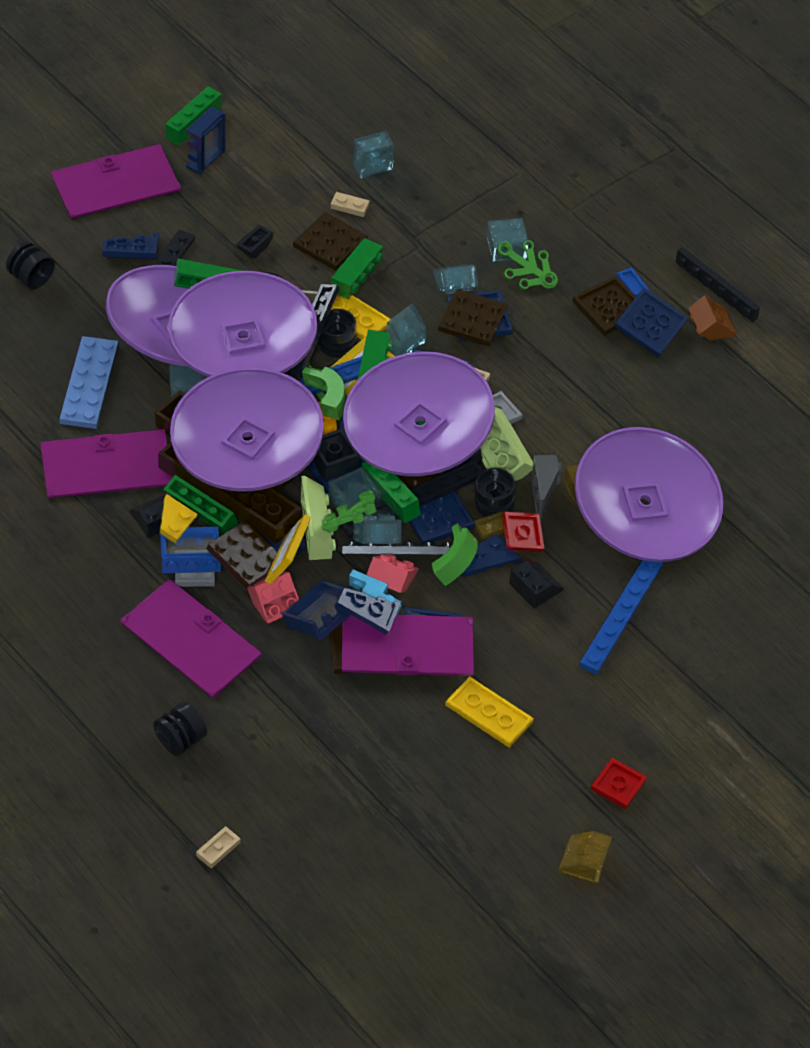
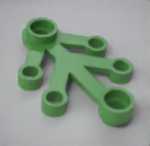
[497,240,558,290]
[321,490,377,533]

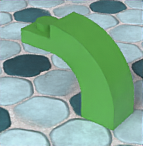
[302,367,347,420]
[432,523,478,586]

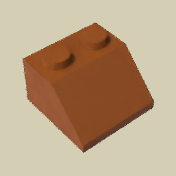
[689,295,737,341]

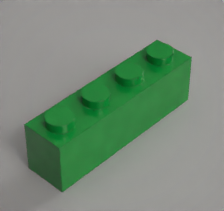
[165,86,222,146]
[331,238,384,299]
[174,258,243,289]
[357,330,393,381]
[362,462,421,523]
[163,475,239,534]

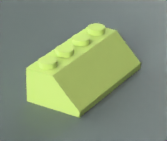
[480,407,533,481]
[301,476,336,560]

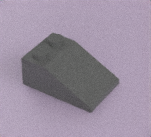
[531,455,561,522]

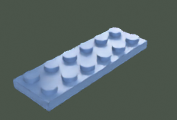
[59,336,119,429]

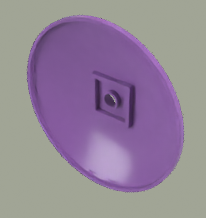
[106,265,247,367]
[168,271,317,377]
[343,352,495,476]
[170,367,324,491]
[575,427,723,562]

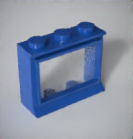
[160,527,221,573]

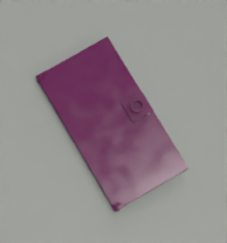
[51,144,181,219]
[41,429,173,498]
[120,579,262,699]
[342,615,474,676]

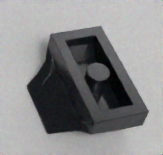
[236,225,273,258]

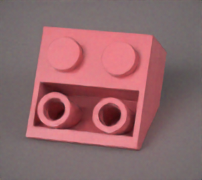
[367,554,419,593]
[248,571,299,623]

